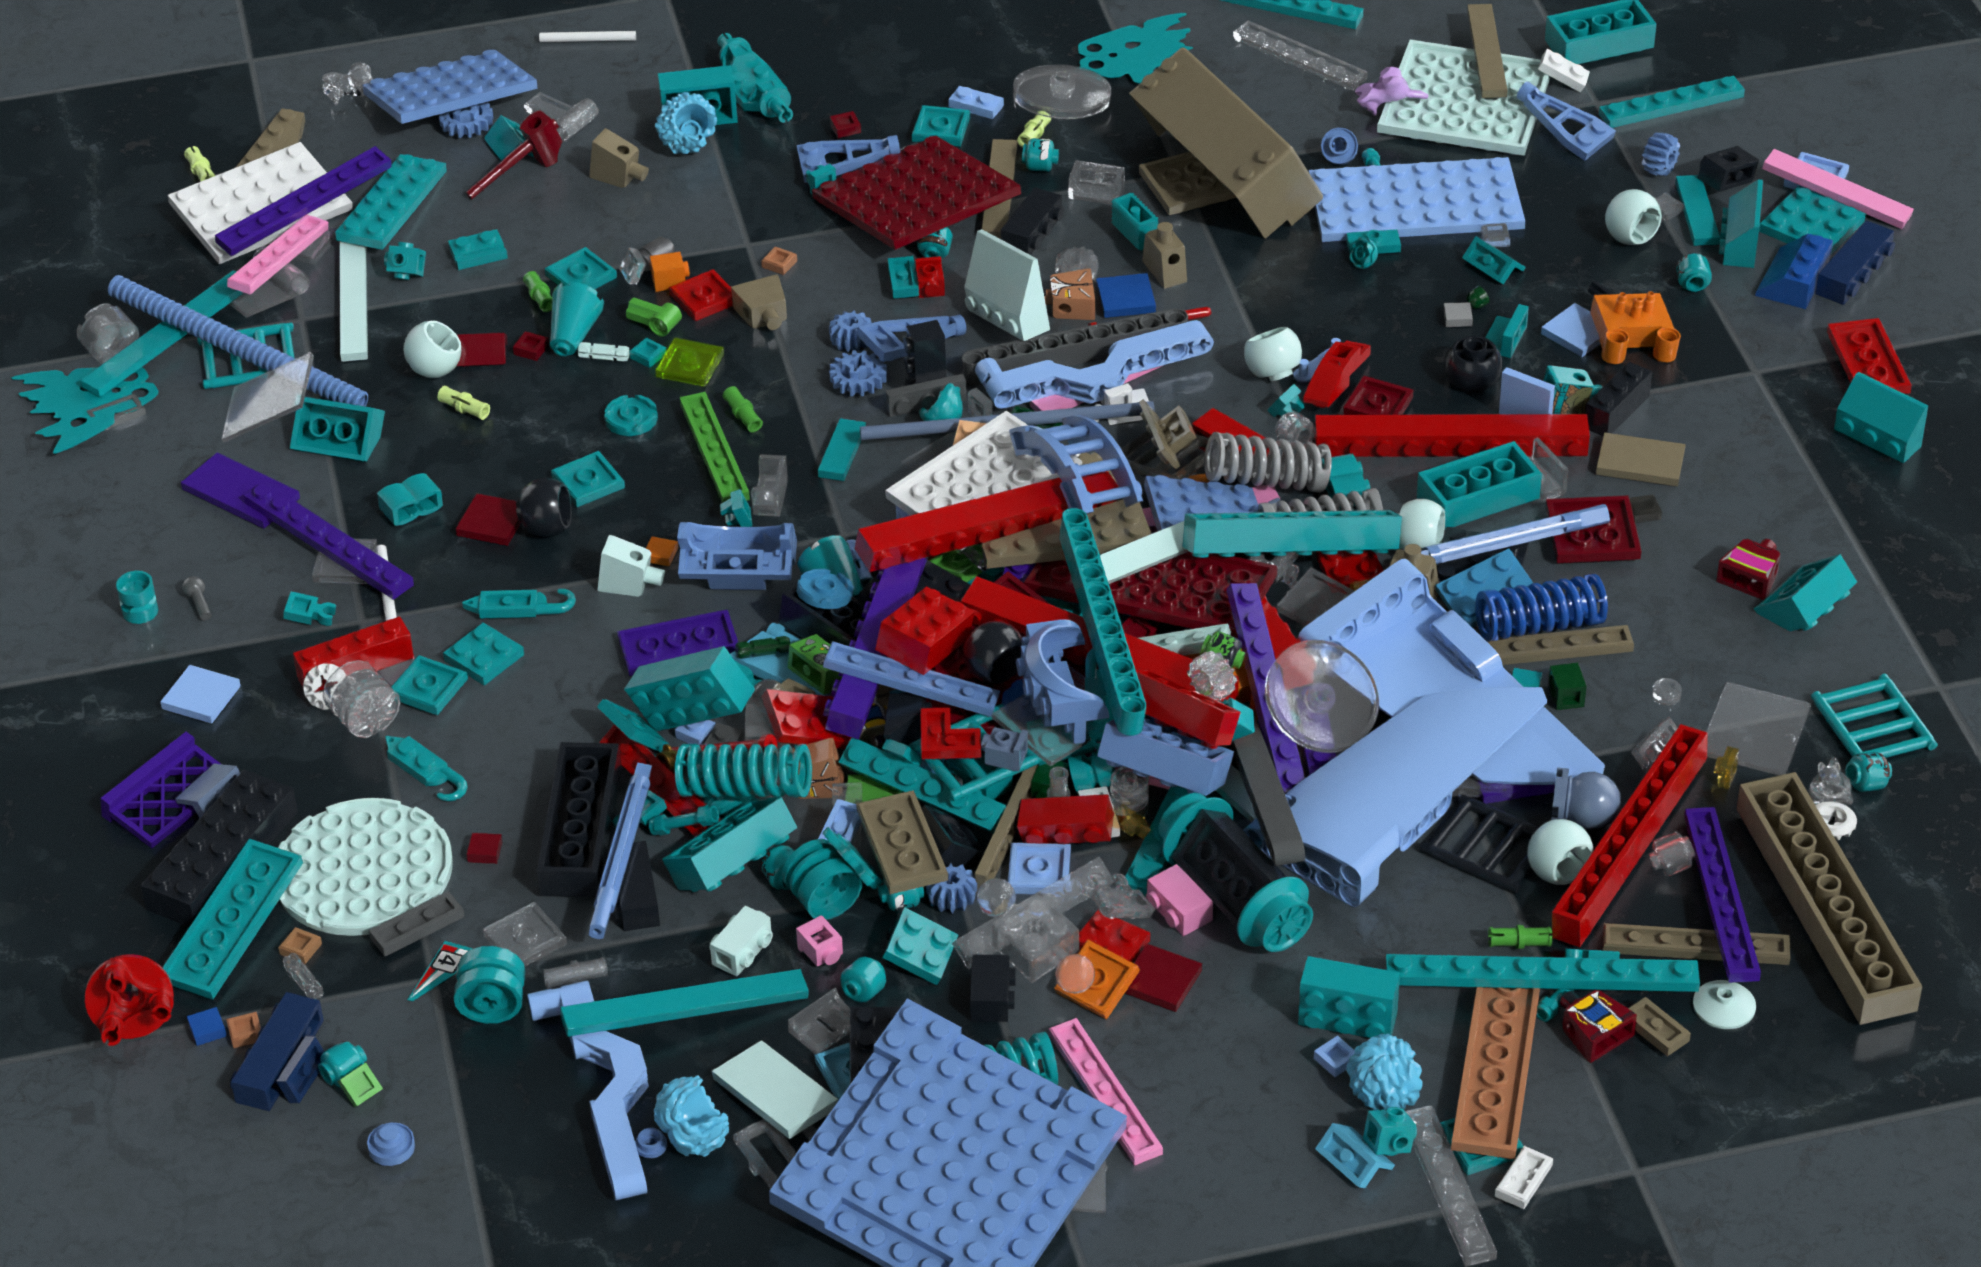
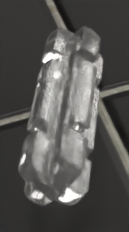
[283,953,324,999]

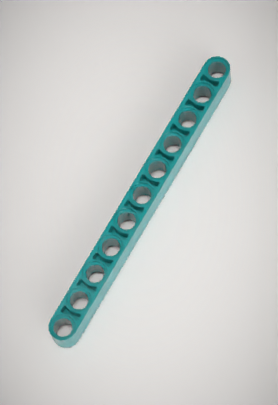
[1059,508,1146,736]

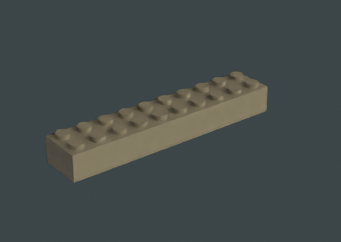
[1737,772,1922,1025]

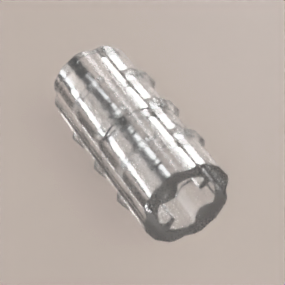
[556,98,599,142]

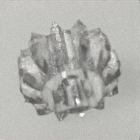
[1055,246,1098,280]
[1187,650,1238,701]

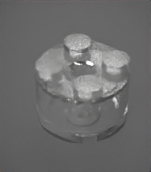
[77,304,139,364]

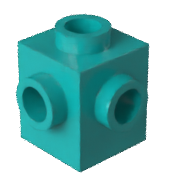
[384,242,426,280]
[1363,1107,1417,1156]

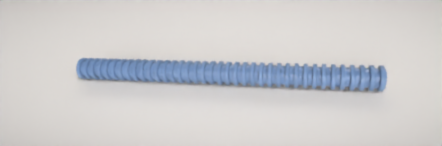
[108,275,368,407]

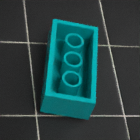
[1545,0,1656,64]
[1416,441,1542,530]
[624,646,755,731]
[662,797,797,892]

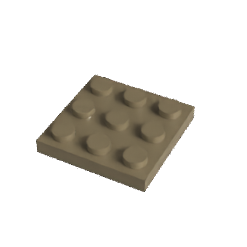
[1139,152,1237,215]

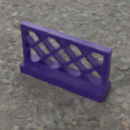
[101,732,221,848]

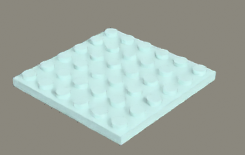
[1377,40,1551,156]

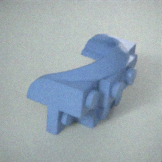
[677,522,797,590]
[1016,620,1109,744]

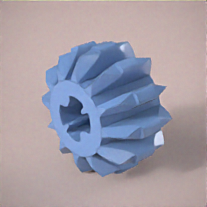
[1642,133,1680,176]
[829,310,872,352]
[926,862,977,914]

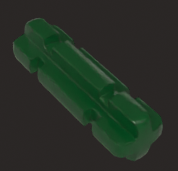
[735,636,790,659]

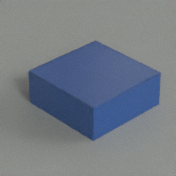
[187,1007,227,1046]

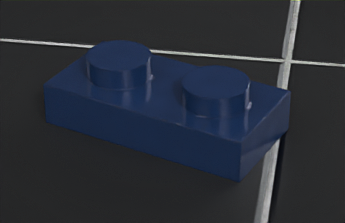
[276,1036,325,1103]

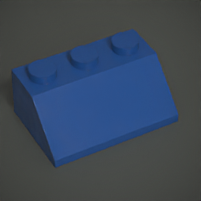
[1755,234,1833,309]

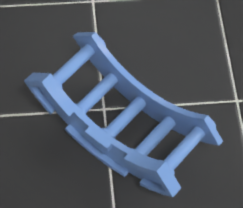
[1009,415,1143,514]

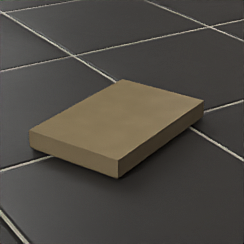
[1596,433,1686,486]

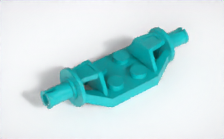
[717,33,793,123]

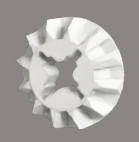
[303,664,350,710]
[1815,802,1857,841]

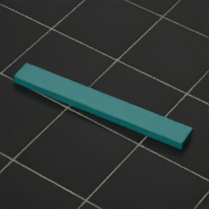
[80,270,244,397]
[560,969,809,1037]

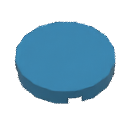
[796,569,854,609]

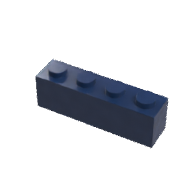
[1815,220,1895,305]
[230,992,324,1112]

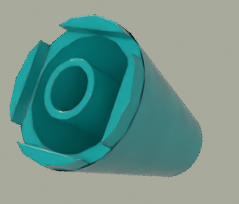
[550,282,604,356]
[797,535,863,599]

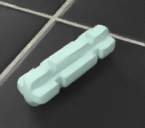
[578,342,629,362]

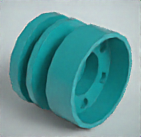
[782,839,862,920]

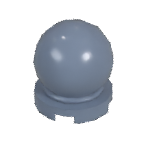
[1551,767,1621,830]

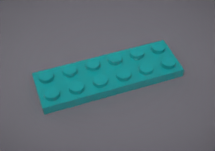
[335,154,447,250]
[163,839,303,1000]

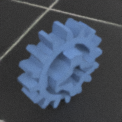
[439,103,493,138]
[829,350,887,396]

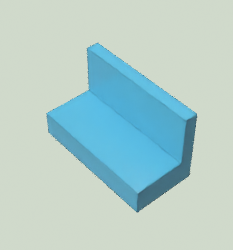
[1315,1123,1395,1188]

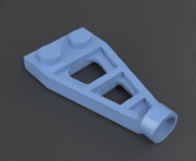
[1516,81,1616,161]
[797,135,900,183]
[857,315,966,362]

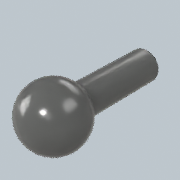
[182,576,212,621]

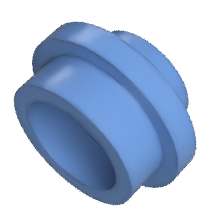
[635,1128,667,1158]

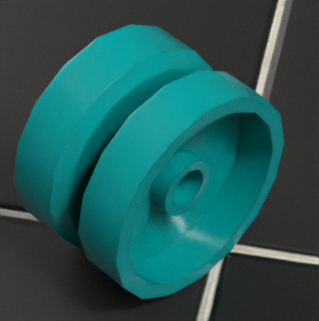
[454,946,525,1023]

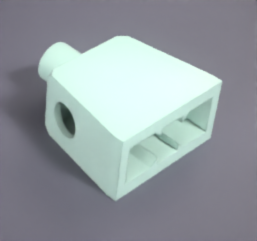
[597,535,665,597]

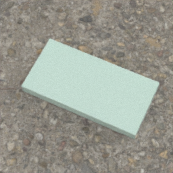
[712,1040,838,1139]

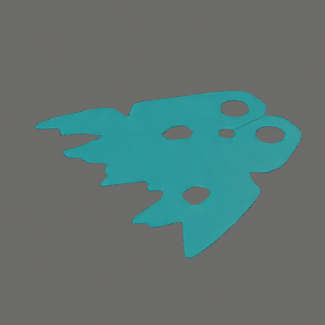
[1078,13,1193,83]
[11,367,159,454]

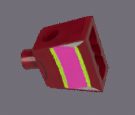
[1716,539,1781,600]

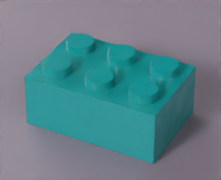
[658,65,738,125]
[1298,956,1400,1038]

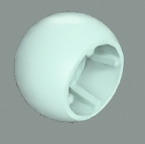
[1605,189,1662,245]
[403,321,462,378]
[1244,327,1302,381]
[1397,499,1445,550]
[1528,819,1594,885]

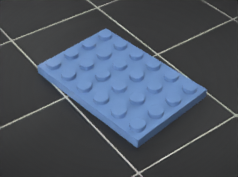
[362,50,538,124]

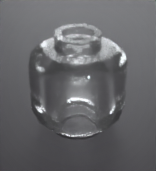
[1275,411,1315,444]
[1648,832,1696,876]

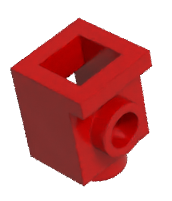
[915,256,945,298]

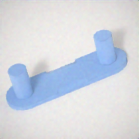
[1293,338,1341,382]

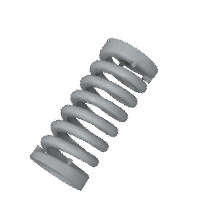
[1205,432,1332,493]
[1258,488,1383,512]

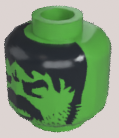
[1200,631,1245,673]

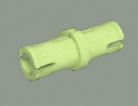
[1017,110,1051,147]
[184,146,216,182]
[437,386,490,420]

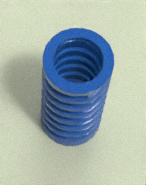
[1475,574,1608,642]

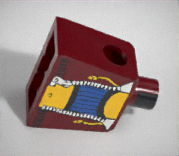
[1560,990,1637,1063]

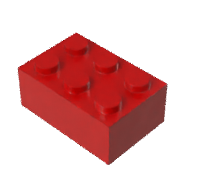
[875,586,975,675]

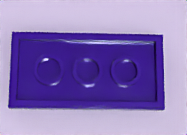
[181,452,300,529]
[617,609,738,676]

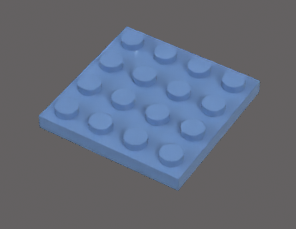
[1144,475,1269,553]

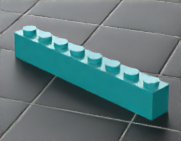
[1182,510,1402,558]

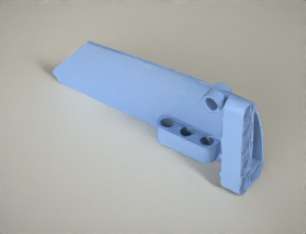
[1298,559,1605,785]
[1243,687,1547,907]

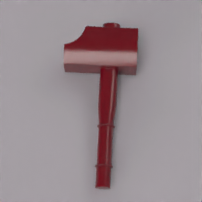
[465,110,563,200]

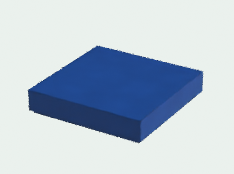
[1096,273,1156,318]

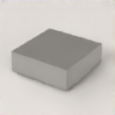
[1443,303,1473,327]

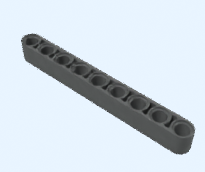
[962,309,1188,385]
[1230,713,1305,866]

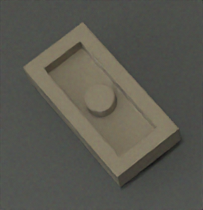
[1628,997,1691,1057]

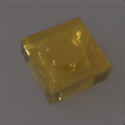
[1714,746,1739,789]
[1115,803,1151,839]

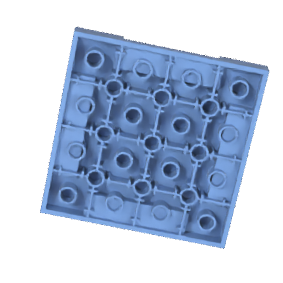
[769,998,1127,1267]

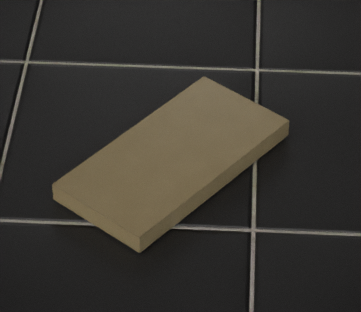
[856,790,948,894]

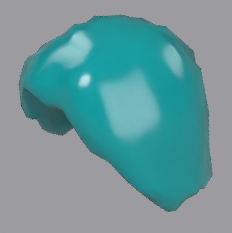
[919,383,963,421]

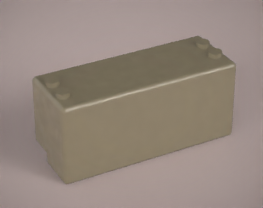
[1129,48,1323,239]

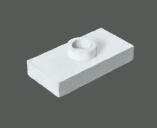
[1495,1146,1553,1209]

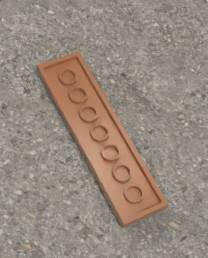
[1451,987,1540,1159]

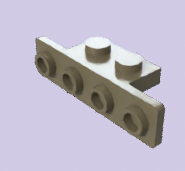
[1139,399,1197,469]

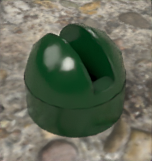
[1467,286,1490,309]

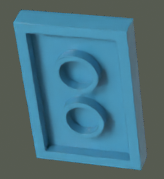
[1436,549,1537,628]

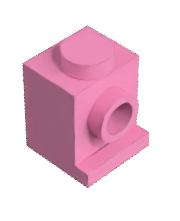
[796,915,843,967]

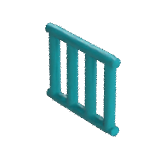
[197,322,295,389]
[1811,674,1938,758]
[909,704,1046,801]

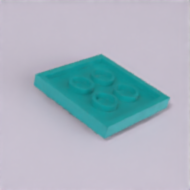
[1759,186,1866,255]

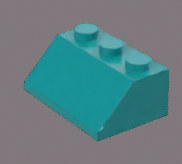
[1719,179,1763,268]
[1834,372,1928,463]
[290,396,385,462]
[1754,554,1857,631]

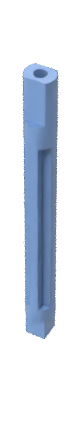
[1421,504,1610,564]
[589,763,652,939]

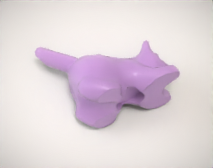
[1355,67,1429,116]

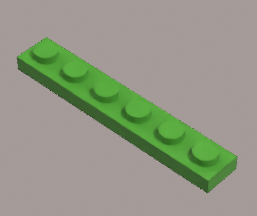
[680,392,750,503]

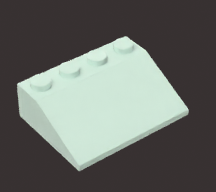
[964,229,1050,341]

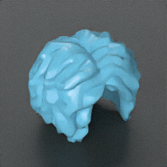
[655,92,717,154]
[1346,1033,1422,1110]
[653,1075,729,1157]

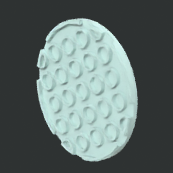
[278,798,453,936]

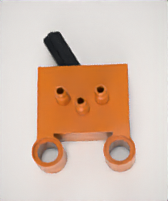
[1588,281,1681,364]

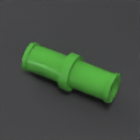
[523,271,552,312]
[723,386,763,432]
[1488,925,1552,949]

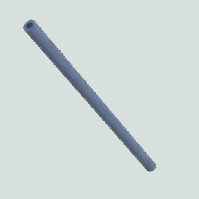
[860,401,1155,440]

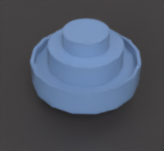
[1321,127,1358,166]
[367,1122,415,1166]

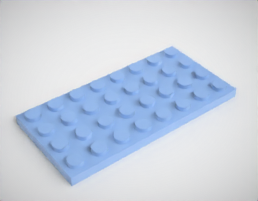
[1309,157,1525,242]

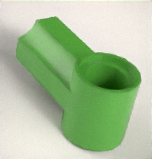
[626,297,682,337]

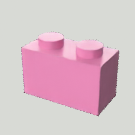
[1146,864,1213,936]

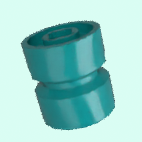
[116,570,159,624]
[1068,751,1118,794]

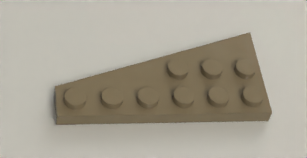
[236,108,305,167]
[982,499,1151,569]

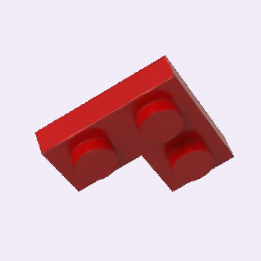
[921,708,981,759]

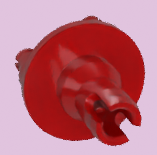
[85,954,174,1046]

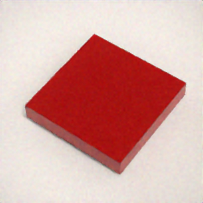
[669,269,733,322]

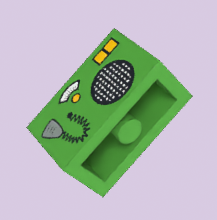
[788,634,842,695]

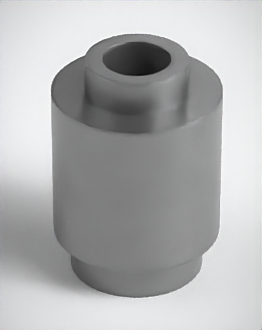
[636,236,675,271]

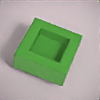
[337,1063,383,1107]

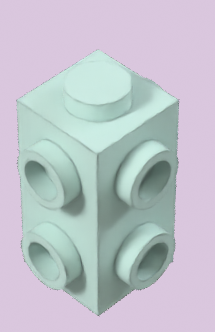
[709,906,773,976]

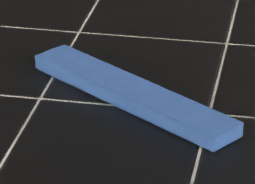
[823,641,1000,717]

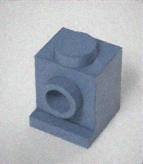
[981,727,1028,772]

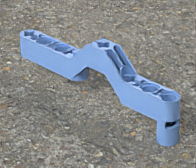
[975,320,1214,409]
[527,980,649,1200]

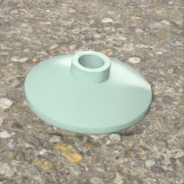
[1693,980,1756,1029]

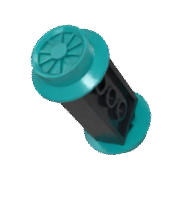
[1158,793,1313,952]

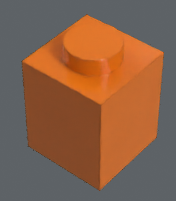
[650,252,690,292]

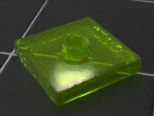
[655,337,724,387]

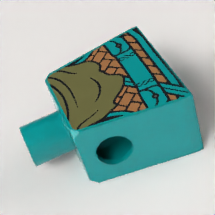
[1543,366,1603,414]

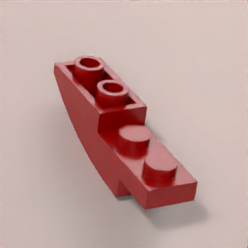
[1303,340,1371,408]

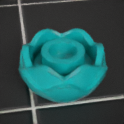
[1349,237,1378,269]

